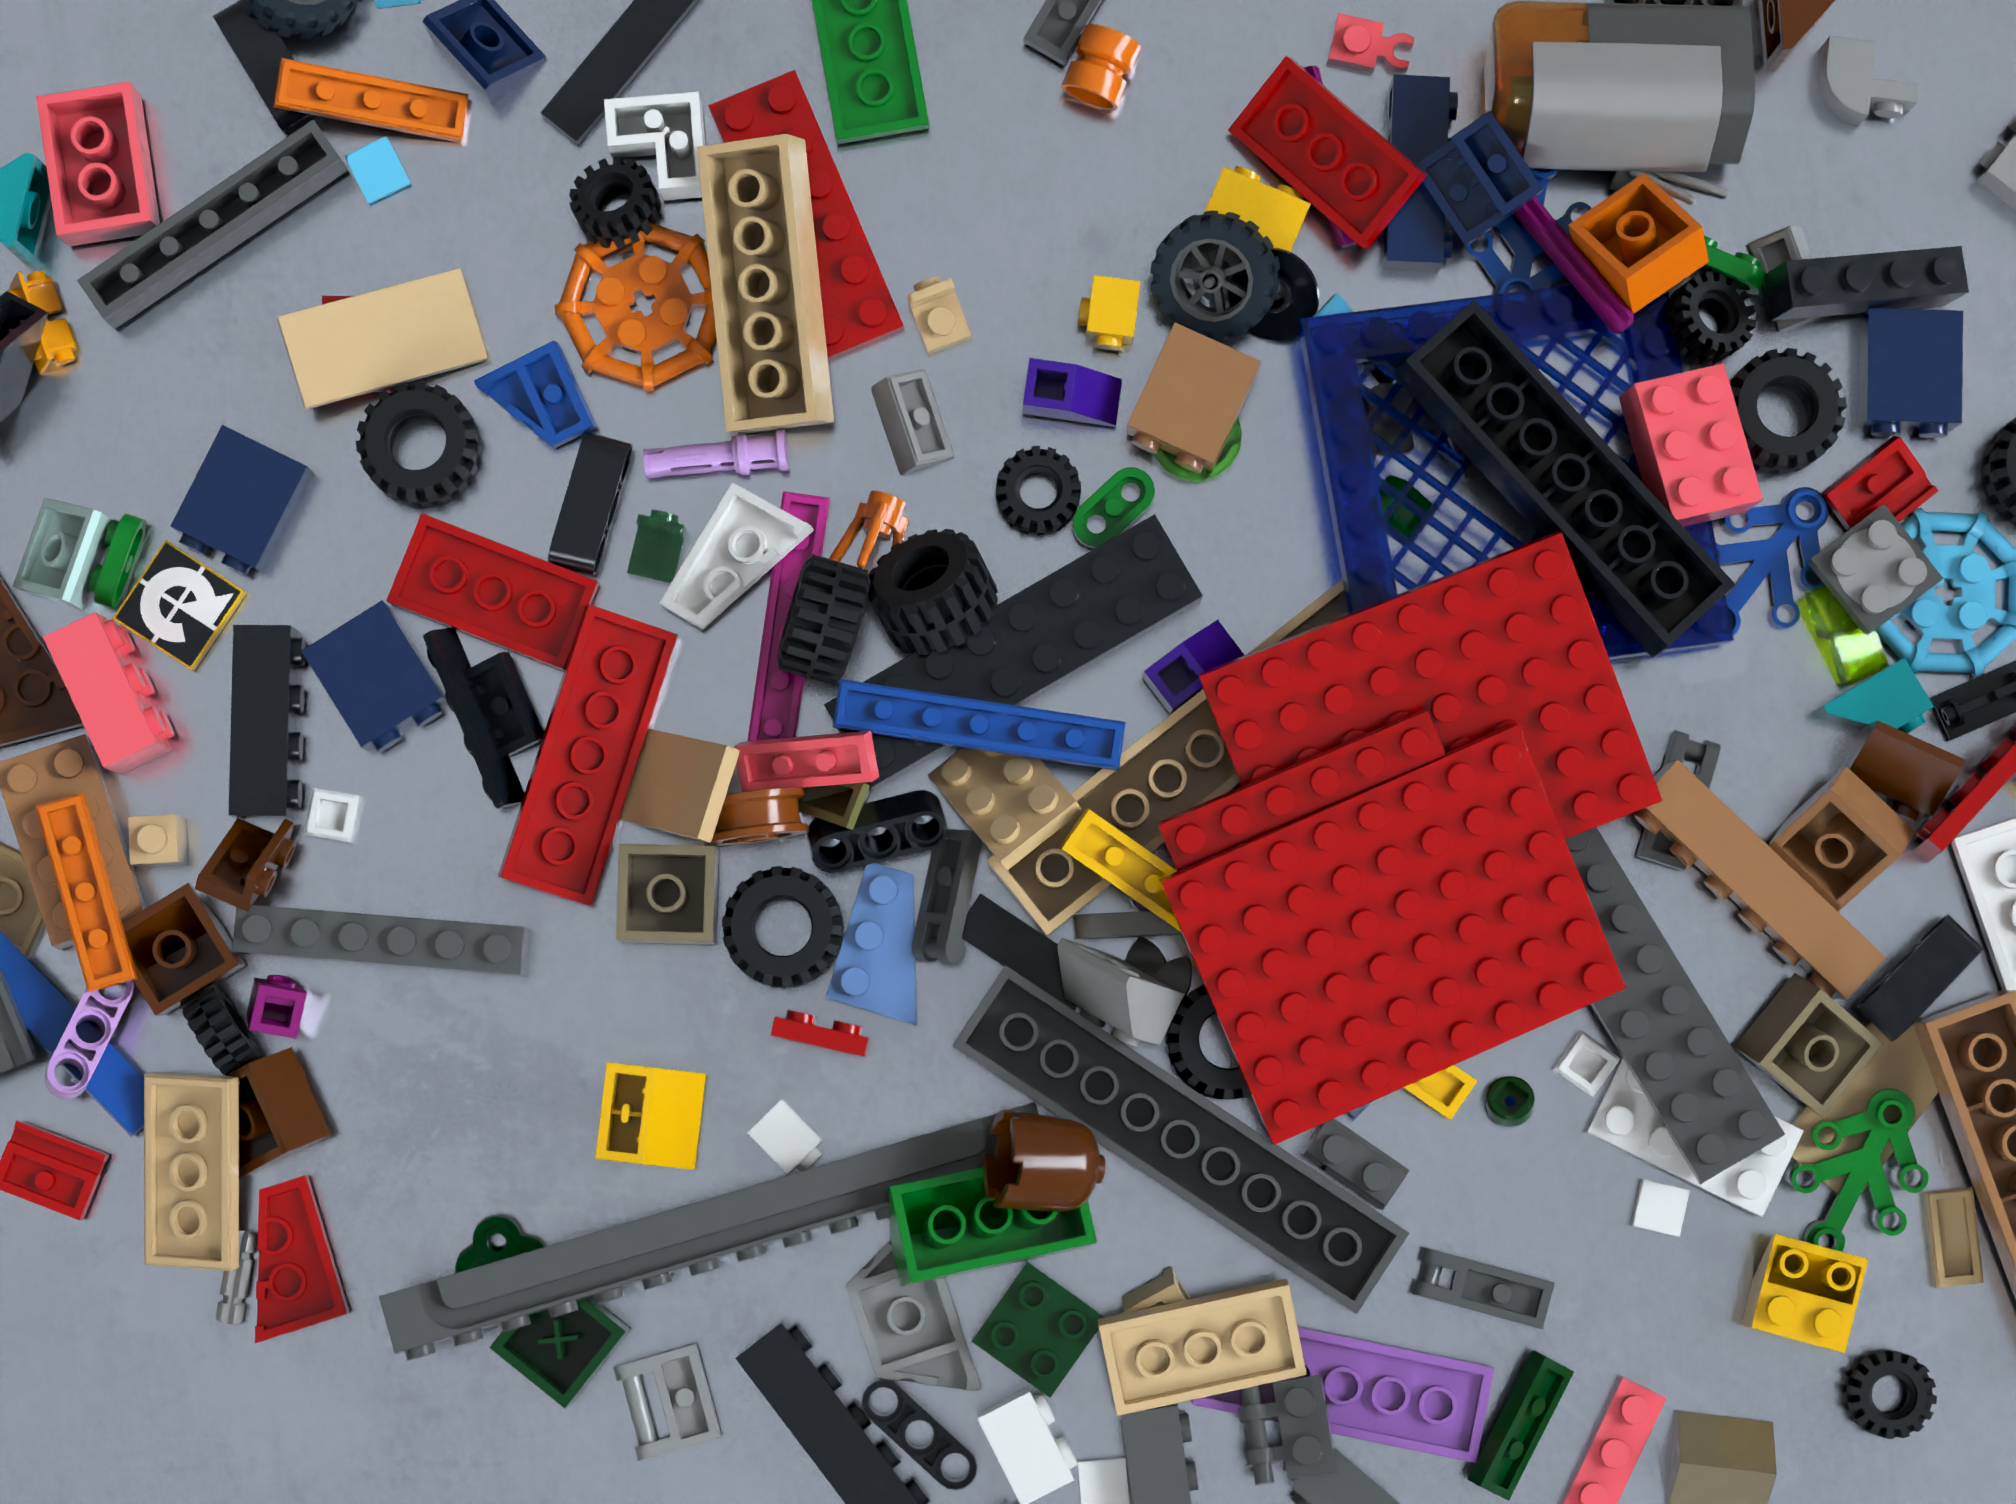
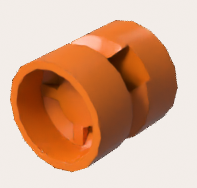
[1061,24,1141,110]

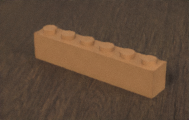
[1634,759,1886,1000]

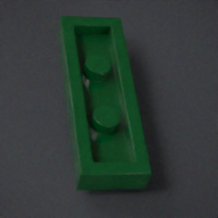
[1467,1350,1574,1501]

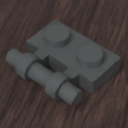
[1238,1375,1338,1485]

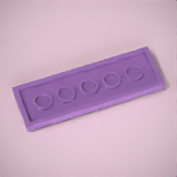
[1191,1327,1495,1463]

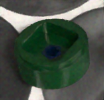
[1486,1076,1535,1127]

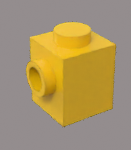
[1078,275,1141,350]

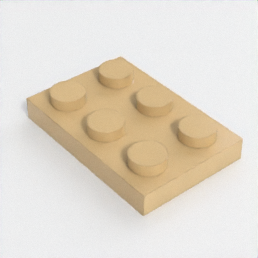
[928,747,1083,870]

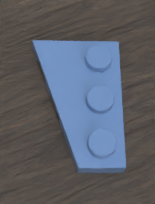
[826,863,917,1026]

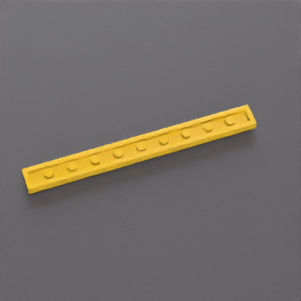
[1059,808,1477,1120]

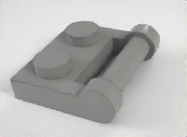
[613,1343,722,1461]

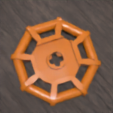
[554,222,716,392]

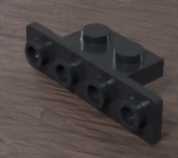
[423,627,544,809]

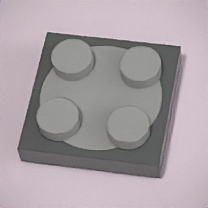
[1807,504,1943,637]

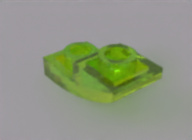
[1804,584,1889,686]

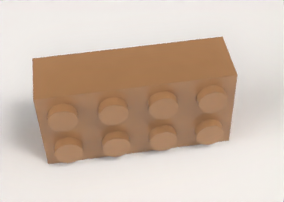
[0,734,147,950]

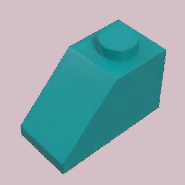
[1814,658,1934,733]

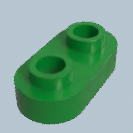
[1695,235,1766,295]
[1072,467,1155,549]
[89,513,146,609]

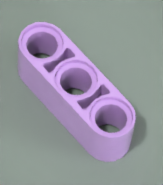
[44,980,134,1100]

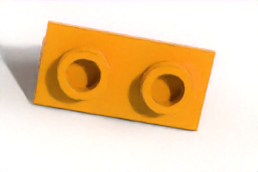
[7,270,77,374]

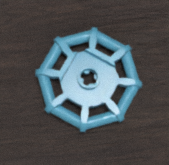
[1875,507,2016,677]

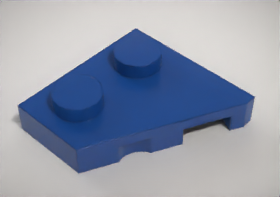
[474,340,597,448]

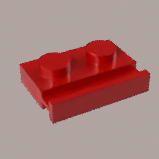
[1821,436,1938,531]
[0,1121,109,1220]

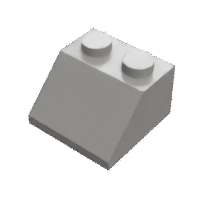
[1057,938,1184,1047]

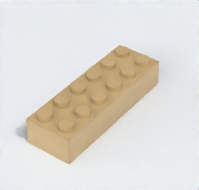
[697,134,834,434]

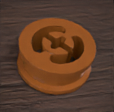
[704,788,809,846]

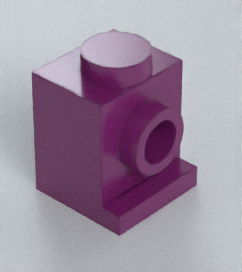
[246,975,307,1039]

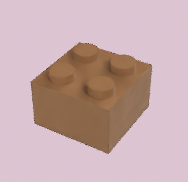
[1769,765,1916,912]

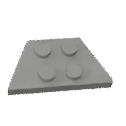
[845,1241,982,1392]

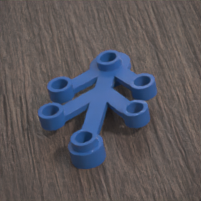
[1463,168,1592,322]
[1700,487,1829,641]

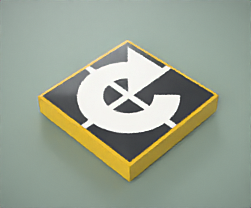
[112,540,247,671]

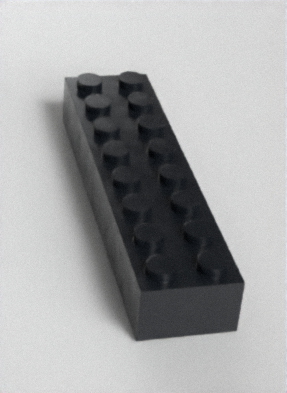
[1393,300,1736,658]
[824,514,1203,792]

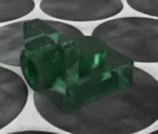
[627,510,687,585]

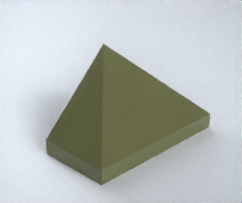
[798,783,871,830]

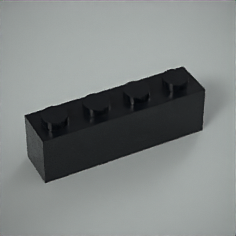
[1764,246,1969,321]
[229,625,306,819]

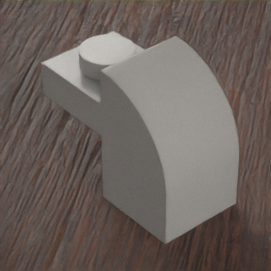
[1818,36,1919,126]

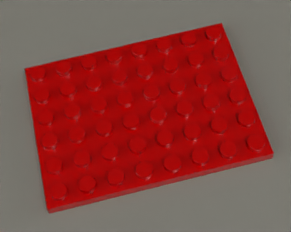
[1198,531,1662,839]
[1159,723,1626,1145]

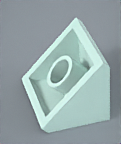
[13,498,113,610]

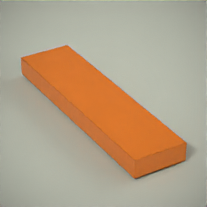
[273,58,469,143]
[35,793,138,992]

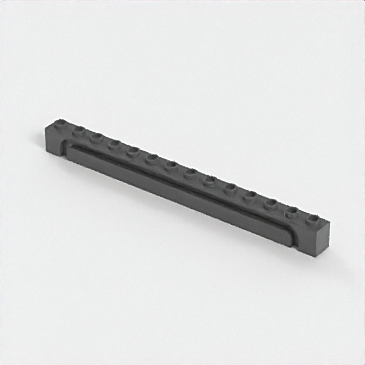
[379,1102,1039,1361]

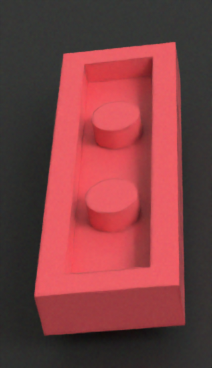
[734,730,879,792]
[1561,1376,1667,1504]

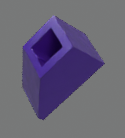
[1022,358,1122,427]
[1142,620,1244,715]

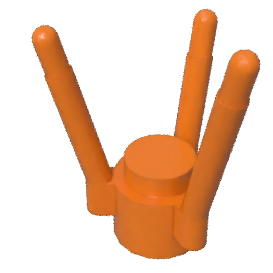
[829,490,909,568]

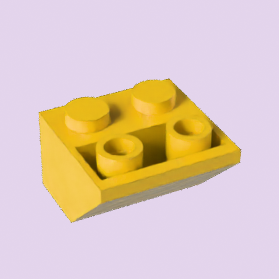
[595,1062,706,1169]
[1741,1233,1869,1353]

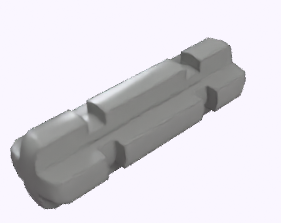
[216,1230,258,1325]

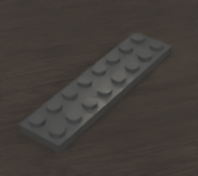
[1565,827,1785,1185]

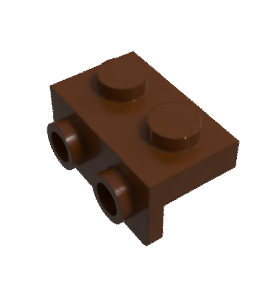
[195,818,296,912]

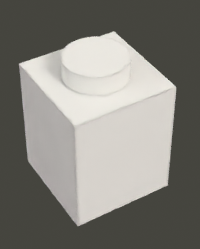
[747,1099,824,1174]

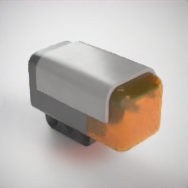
[1484,0,1755,172]

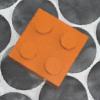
[1568,173,1709,314]

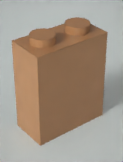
[1126,322,1261,473]

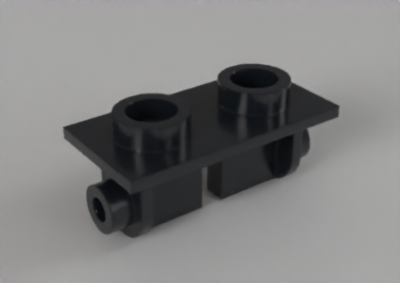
[1930,660,2016,741]

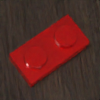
[771,1010,870,1057]

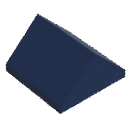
[422,0,546,106]

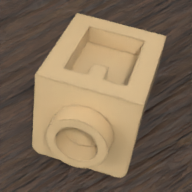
[907,276,972,355]

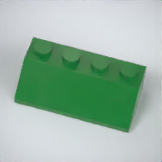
[888,1167,1097,1287]

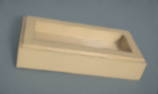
[1922,1187,1984,1288]

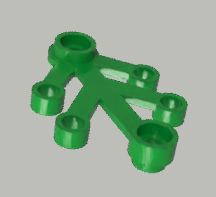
[1789,1088,1929,1252]

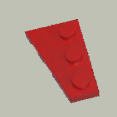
[255,1175,350,1343]

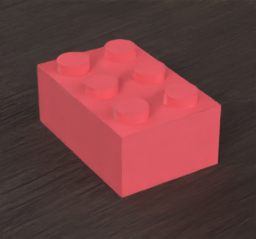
[36,82,160,247]
[1619,363,1763,527]
[43,612,175,775]

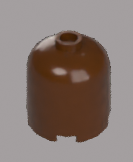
[983,1109,1105,1212]

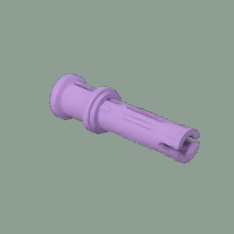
[643,429,789,479]

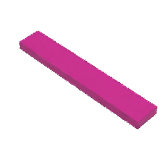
[747,491,830,741]

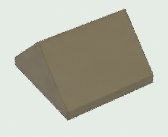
[1666,1410,1777,1504]

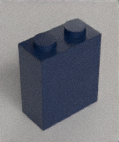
[1858,308,1963,438]
[170,425,314,576]
[301,600,446,752]

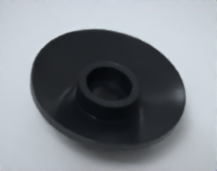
[1229,248,1319,341]

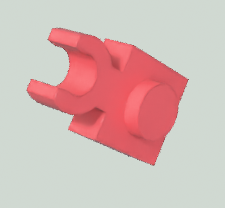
[1327,13,1415,73]

